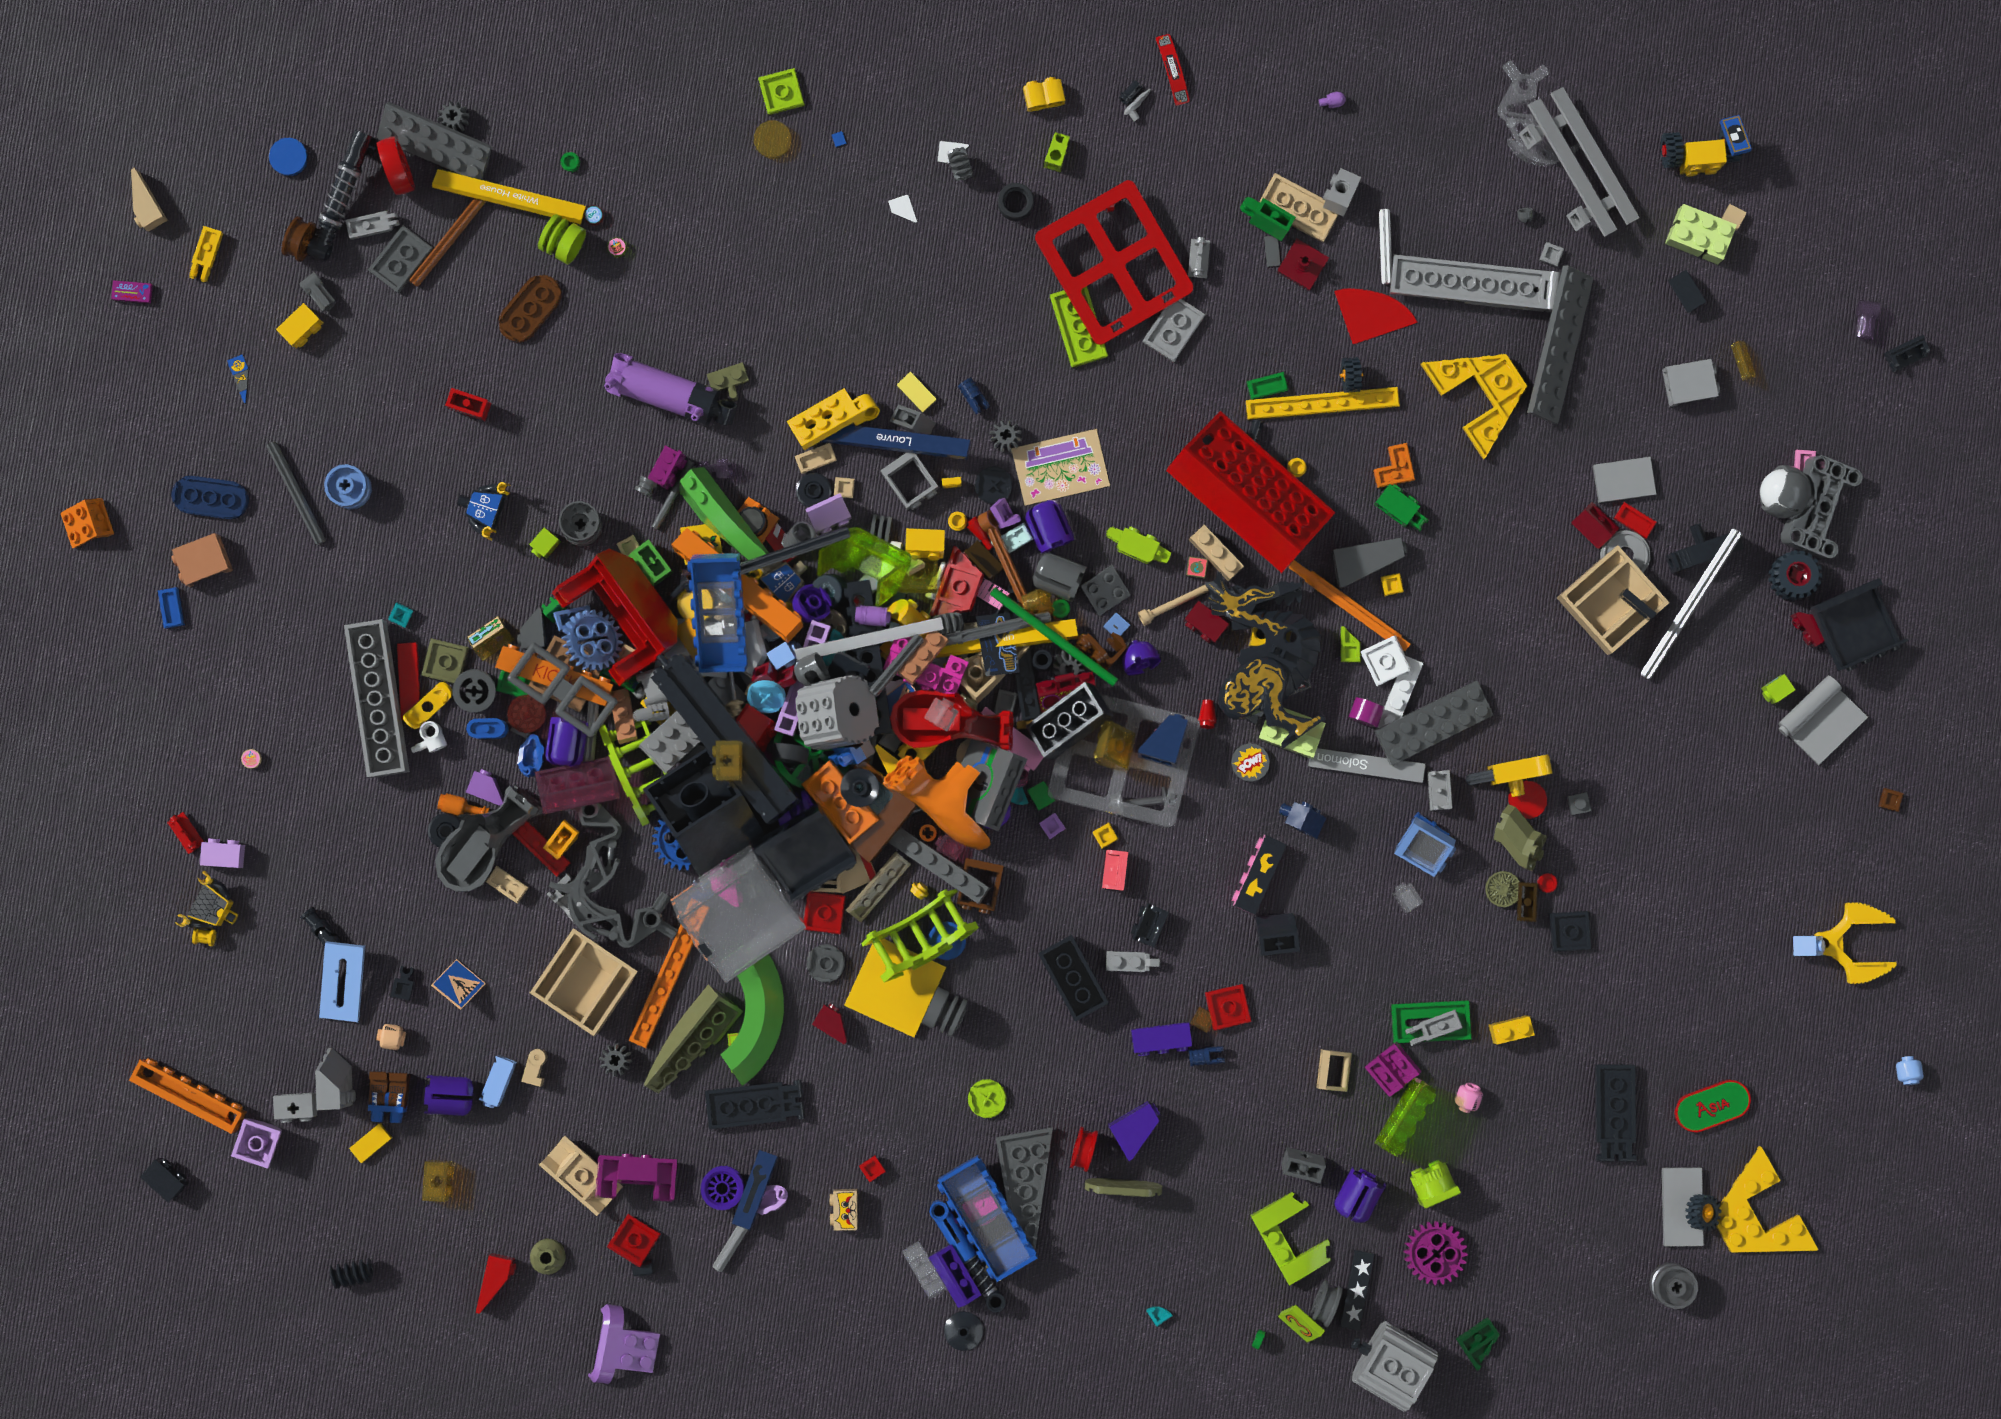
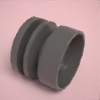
[559,501,602,546]
[921,987,968,1037]

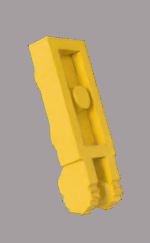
[189,226,223,282]

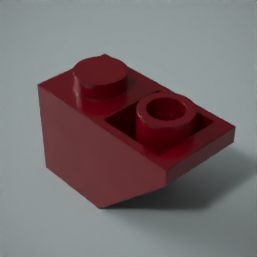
[1791,612,1824,647]

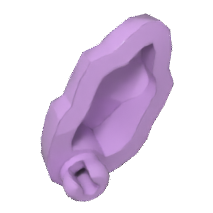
[758,1185,788,1215]

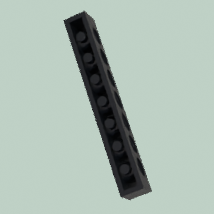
[844,579,892,736]

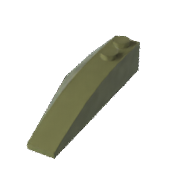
[644,984,743,1094]

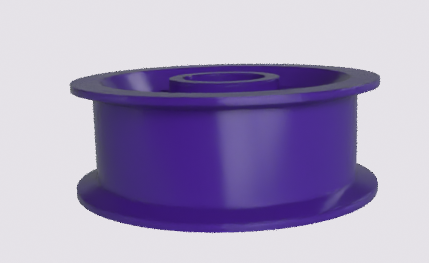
[701,1166,745,1210]

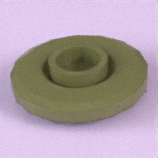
[1485,871,1520,907]

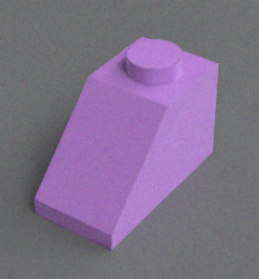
[466,769,504,806]

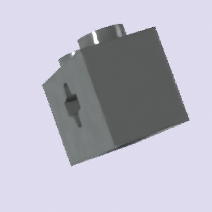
[1281,1147,1326,1183]

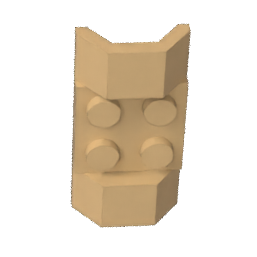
[539,1136,623,1216]

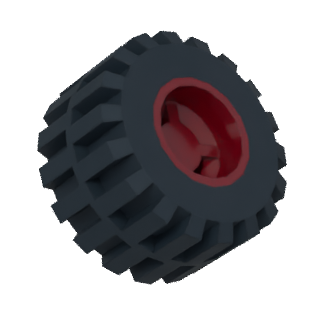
[1768,550,1822,601]

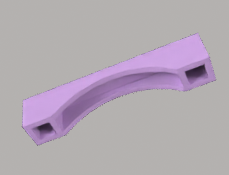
[774,620,831,737]

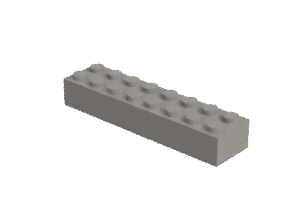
[344,619,410,778]

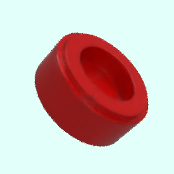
[1537,873,1557,893]

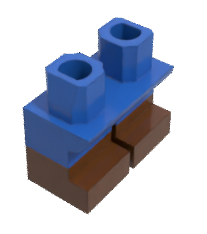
[828,740,875,767]

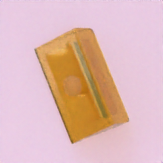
[1731,341,1756,381]

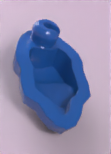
[518,734,545,777]

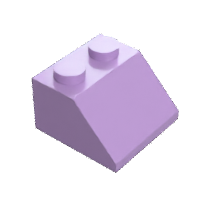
[805,493,852,535]

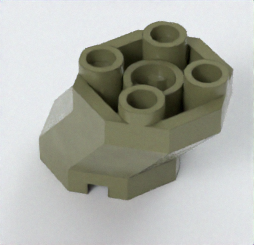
[1494,804,1547,871]

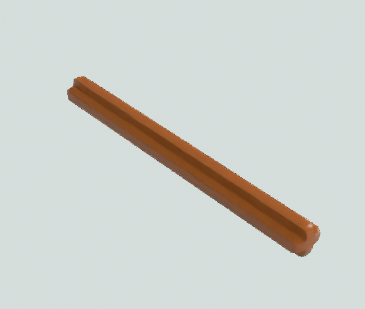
[410,198,486,287]

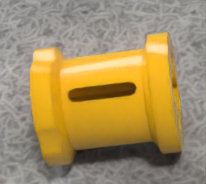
[192,929,216,946]

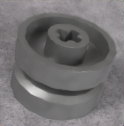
[1649,1263,1698,1309]

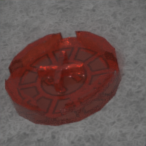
[507,695,546,733]

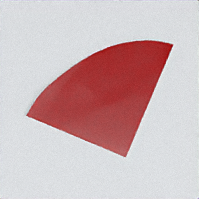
[1334,288,1417,344]

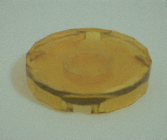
[754,120,791,159]

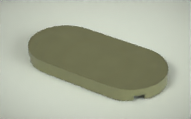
[1085,1178,1162,1197]

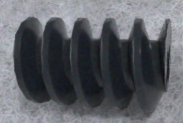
[330,1258,373,1289]

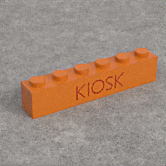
[495,644,614,707]

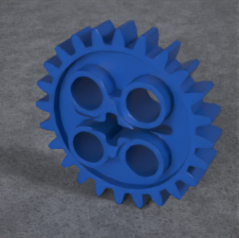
[652,820,691,870]

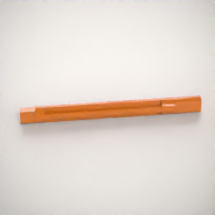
[1288,560,1411,651]

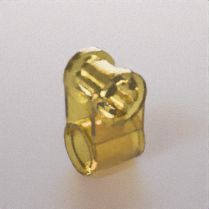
[1021,589,1055,614]

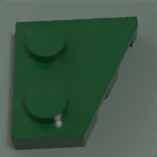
[1456,1317,1500,1371]

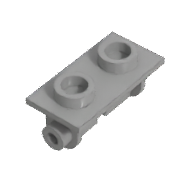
[1188,237,1210,278]

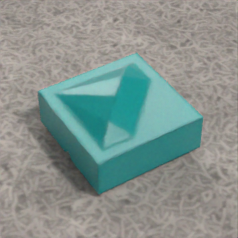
[388,602,414,628]

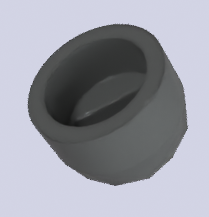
[1517,208,1533,223]

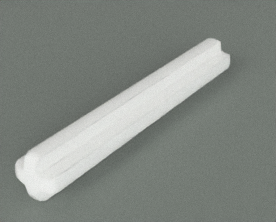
[1379,209,1392,284]

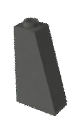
[1331,538,1407,589]

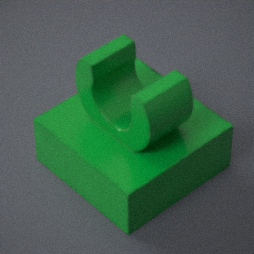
[542,597,567,623]

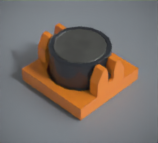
[738,497,780,544]

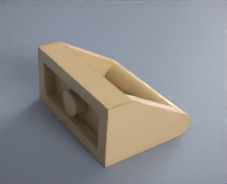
[1316,1049,1352,1092]

